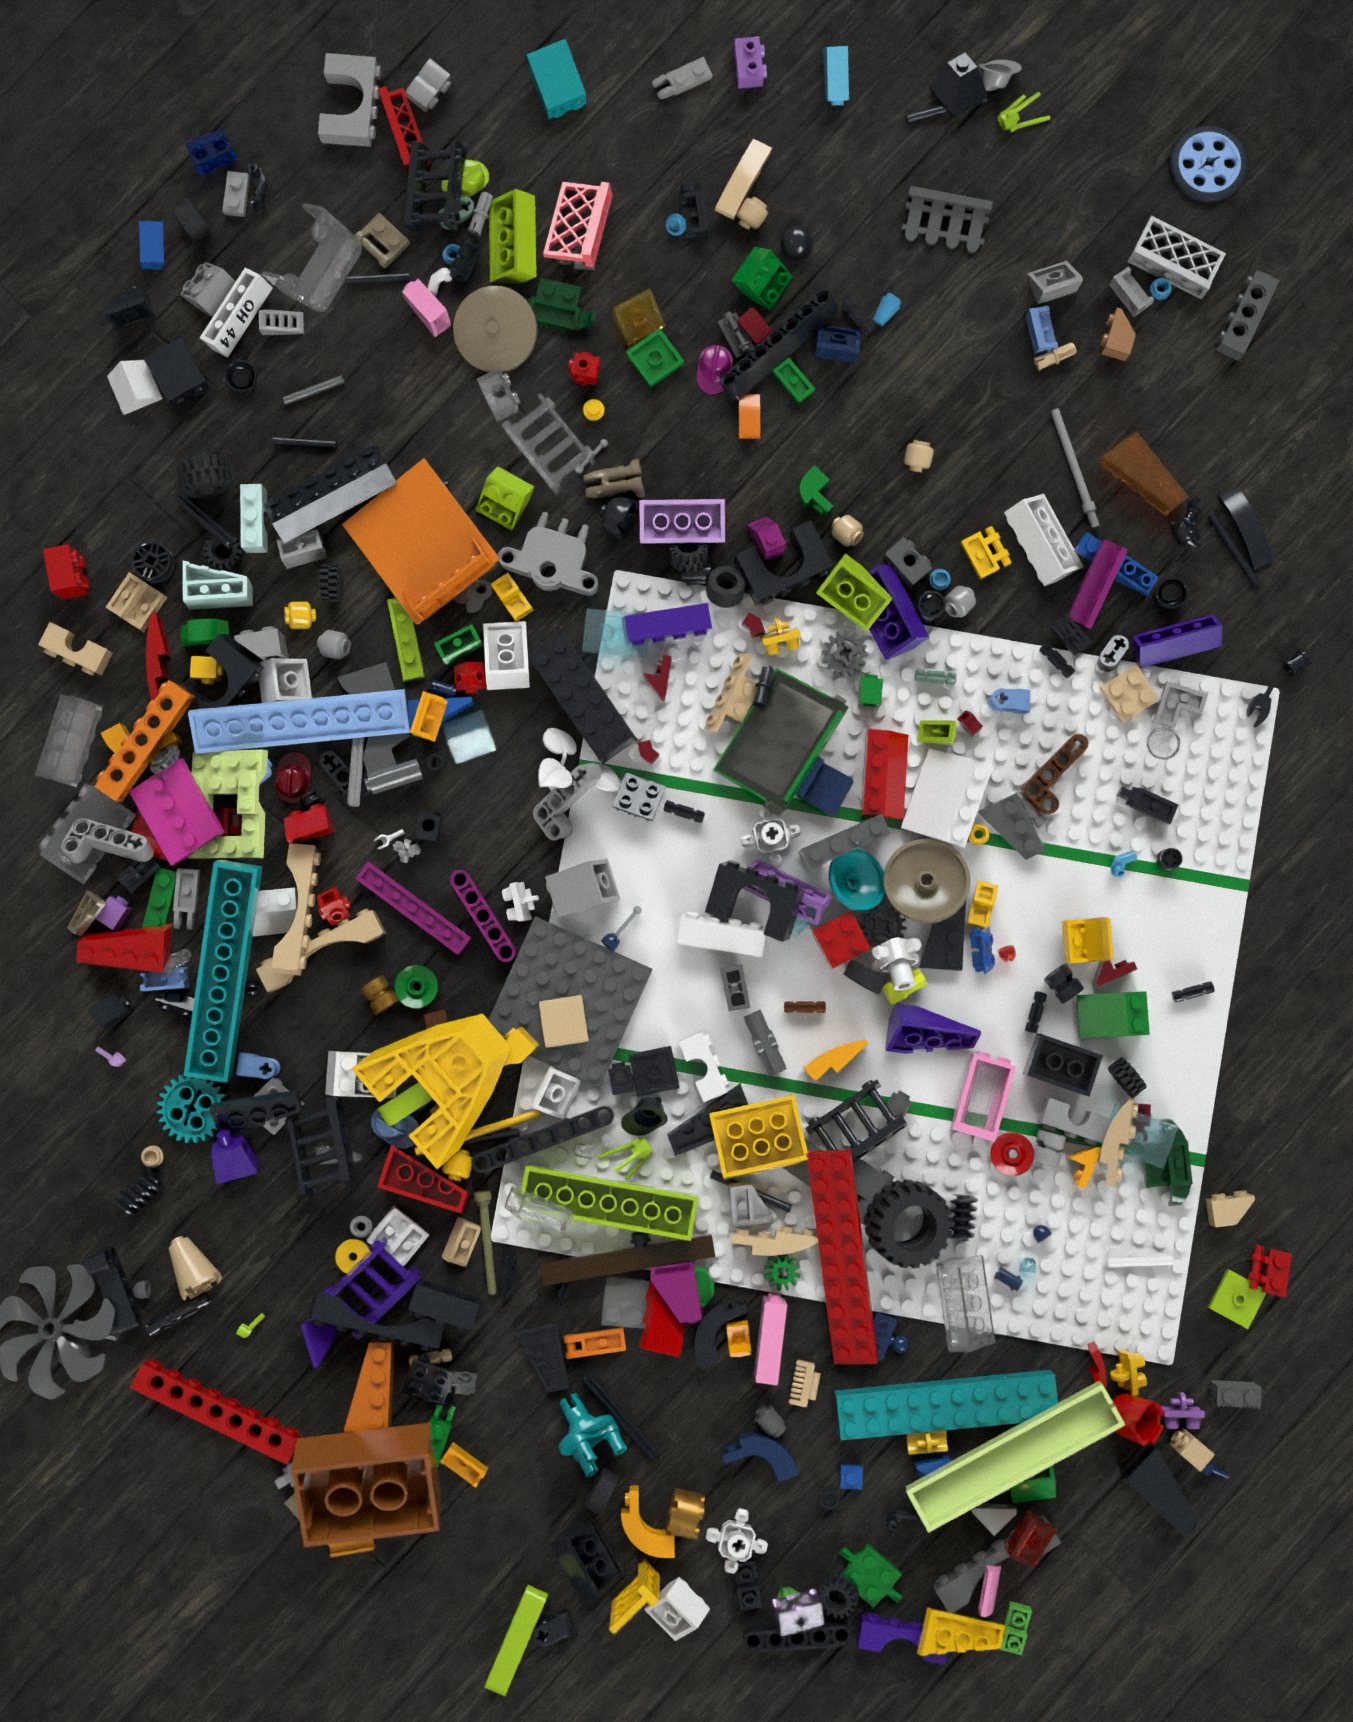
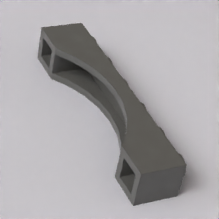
[933,1515,1061,1613]

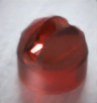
[997,945,1016,962]

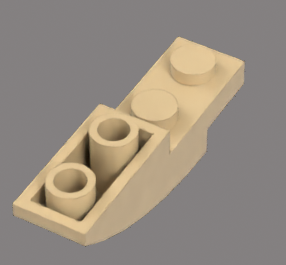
[1100,1098,1138,1187]
[730,1226,818,1256]

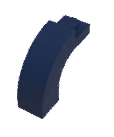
[721,1432,799,1482]

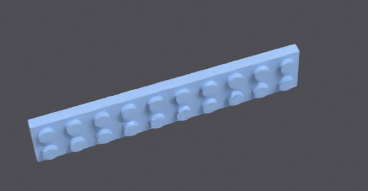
[188,689,410,754]

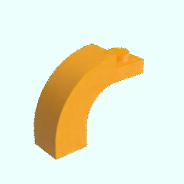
[101,723,183,765]
[621,1485,675,1558]

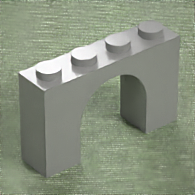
[318,53,381,147]

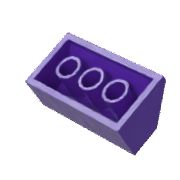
[868,565,930,660]

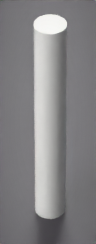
[1106,1256,1173,1267]

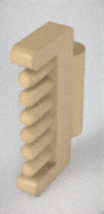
[789,1360,821,1407]

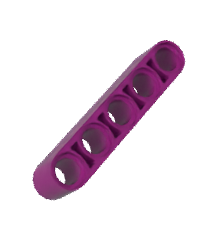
[450,870,517,962]

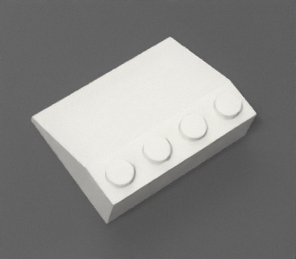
[901,748,993,850]

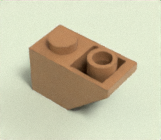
[1100,308,1136,361]

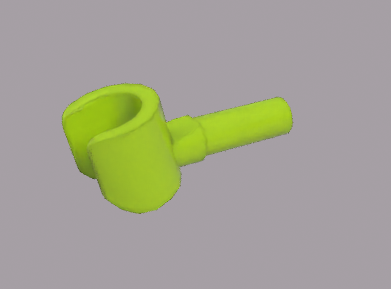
[236,1313,266,1338]

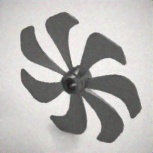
[0,1264,115,1400]

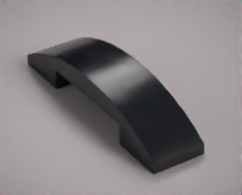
[1217,486,1273,571]

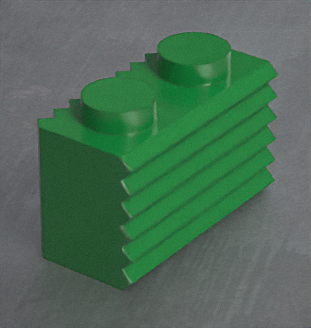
[434,624,483,665]

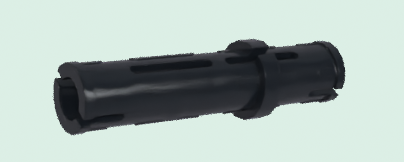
[146,1292,211,1337]

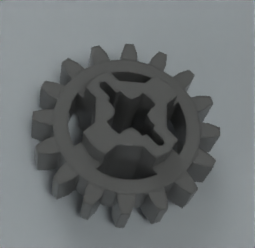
[821,630,868,678]

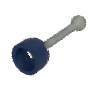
[601,906,642,952]

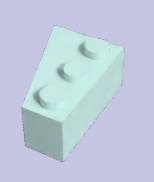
[183,561,253,610]

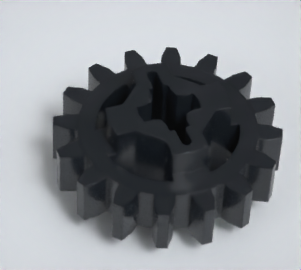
[859,902,907,947]

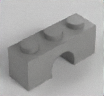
[1038,1097,1112,1146]

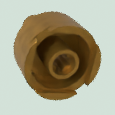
[666,1488,705,1540]

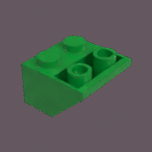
[731,247,793,310]
[1010,1465,1056,1504]

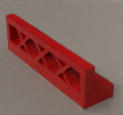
[378,86,430,174]

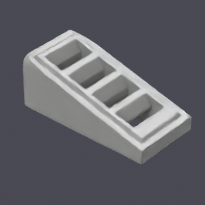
[259,310,304,335]

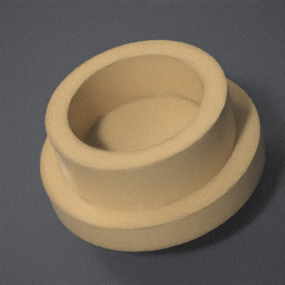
[141,1146,164,1168]

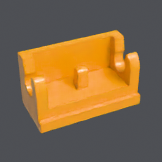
[410,691,448,742]
[440,1442,488,1488]

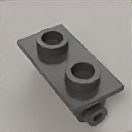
[718,312,755,358]
[448,1371,477,1396]

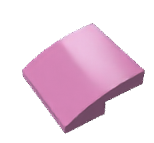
[978,1562,1001,1617]

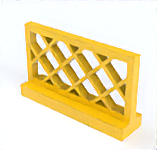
[609,1558,660,1634]

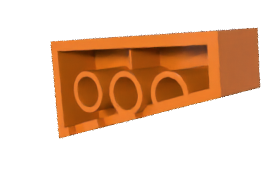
[344,1338,395,1432]

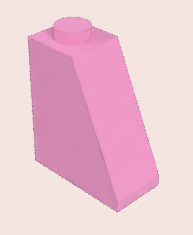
[402,279,451,337]

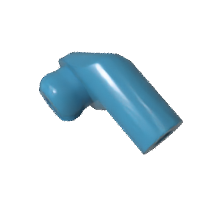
[1110,850,1137,878]

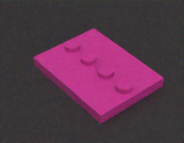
[129,758,225,865]

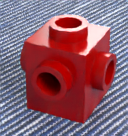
[568,352,601,385]
[454,662,486,695]
[317,887,351,926]

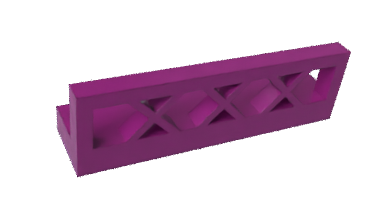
[1068,539,1128,629]

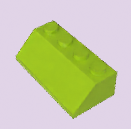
[489,189,537,284]

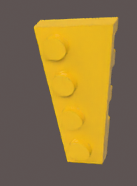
[917,1608,1006,1656]

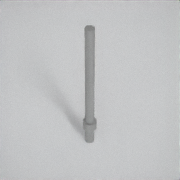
[1051,408,1100,529]

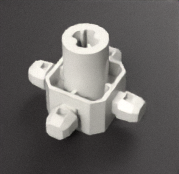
[740,806,801,866]
[871,937,921,991]
[706,1508,768,1574]

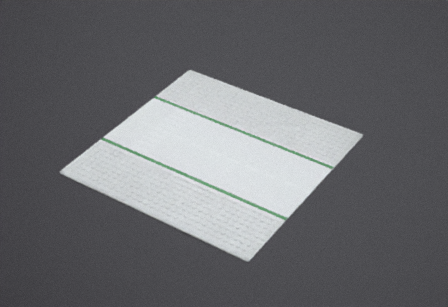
[491,570,1279,1365]

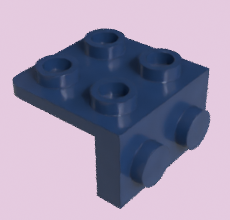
[796,757,854,816]

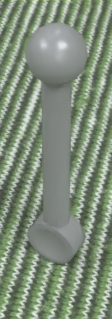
[575,439,608,474]

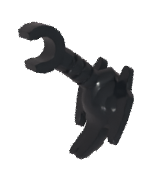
[1170,497,1203,549]

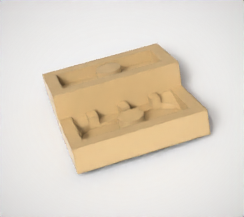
[106,572,168,632]
[539,995,589,1048]

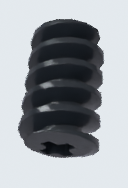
[114,1167,164,1216]
[949,1194,978,1241]

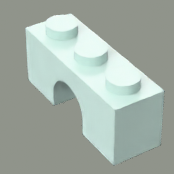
[240,484,268,553]

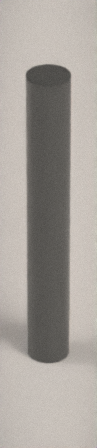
[283,375,345,405]

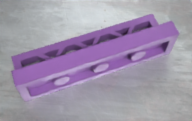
[742,859,832,925]

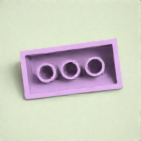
[639,499,725,544]

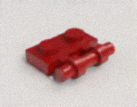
[1248,1245,1292,1298]

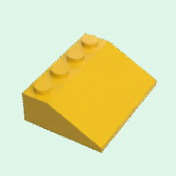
[709,1094,808,1180]

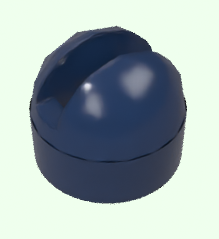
[1033,1225,1052,1243]

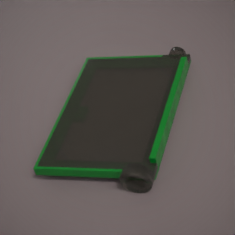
[713,668,849,817]

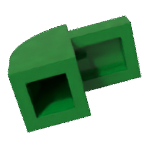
[798,465,833,517]
[181,619,229,647]

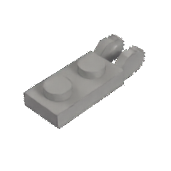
[652,57,712,99]
[173,868,201,930]

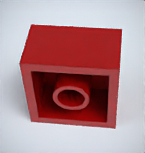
[43,544,90,600]
[811,911,871,969]

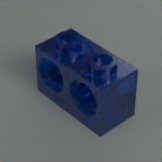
[185,127,238,175]

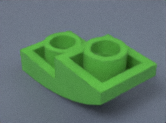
[1000,1601,1032,1655]

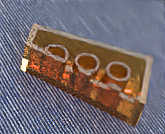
[1098,431,1188,516]

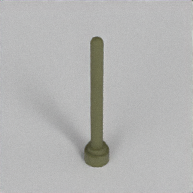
[473,1190,497,1295]

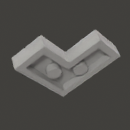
[1153,681,1208,729]

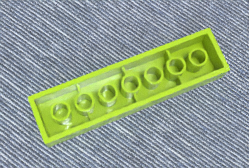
[518,1164,699,1241]

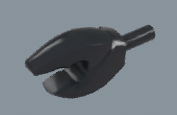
[1246,682,1275,728]

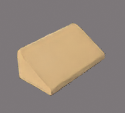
[442,1217,481,1267]

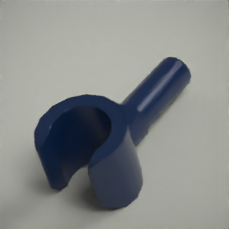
[1202,1462,1230,1479]

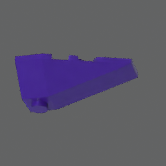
[885,1003,981,1054]

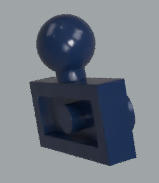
[874,1312,909,1361]

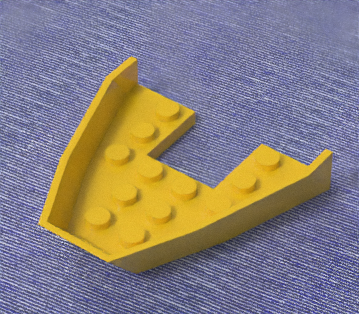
[352,1014,511,1169]

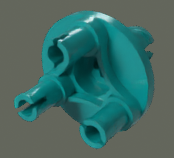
[559,1393,627,1477]

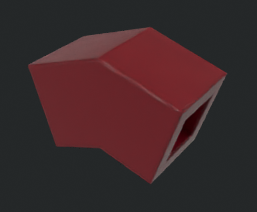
[742,612,765,638]
[957,710,983,737]
[637,740,659,765]

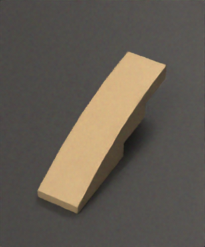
[715,139,772,219]

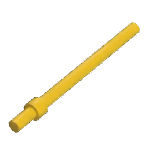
[415,1110,542,1156]

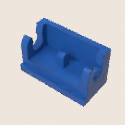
[139,221,164,270]

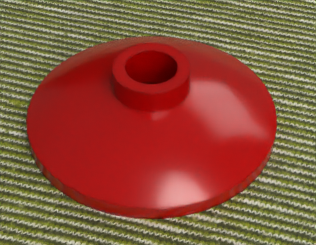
[990,1132,1034,1176]

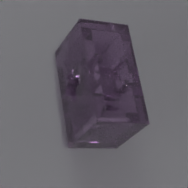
[773,1589,824,1636]

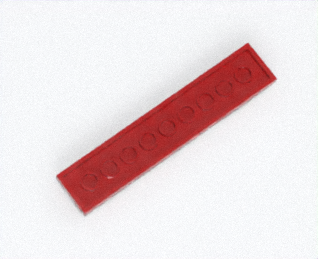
[806,1149,879,1364]

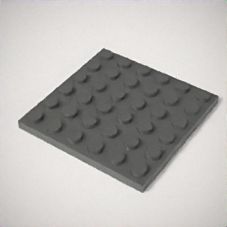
[489,916,653,1087]

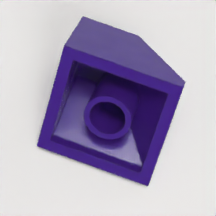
[301,1318,340,1368]

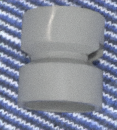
[1033,1129,1066,1167]

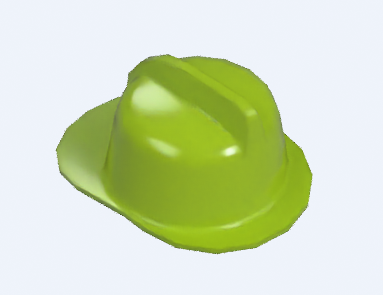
[442,160,489,197]

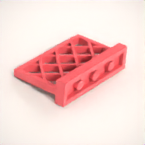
[543,182,613,267]

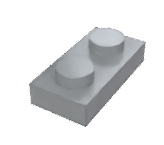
[223,171,250,217]

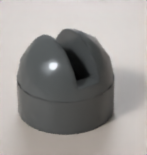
[133,1280,151,1299]

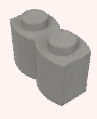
[405,59,451,112]

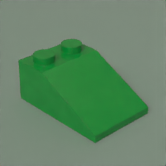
[1076,991,1150,1038]

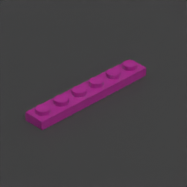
[355,862,471,955]

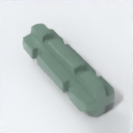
[914,669,957,684]

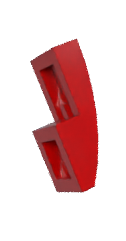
[1087,1341,1106,1390]

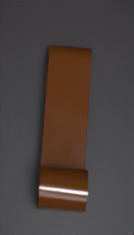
[1021,734,1089,816]

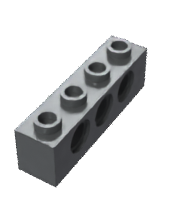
[1216,270,1280,361]

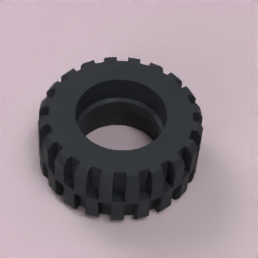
[864,1179,953,1269]

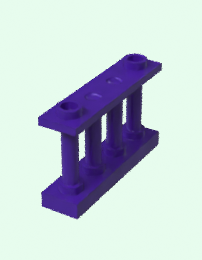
[323,1236,421,1340]

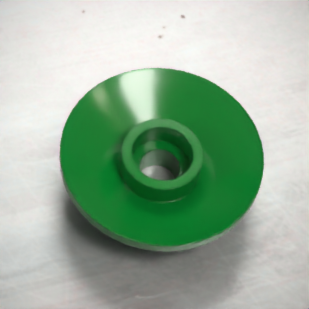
[395,965,438,1008]

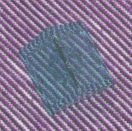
[442,710,497,763]

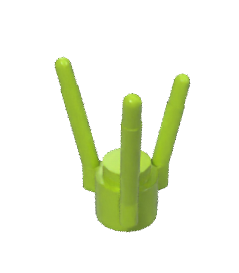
[998,92,1050,132]
[598,1138,654,1180]

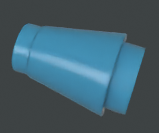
[873,293,901,326]

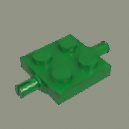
[839,1543,902,1608]

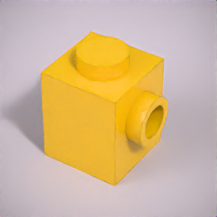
[190,656,224,685]

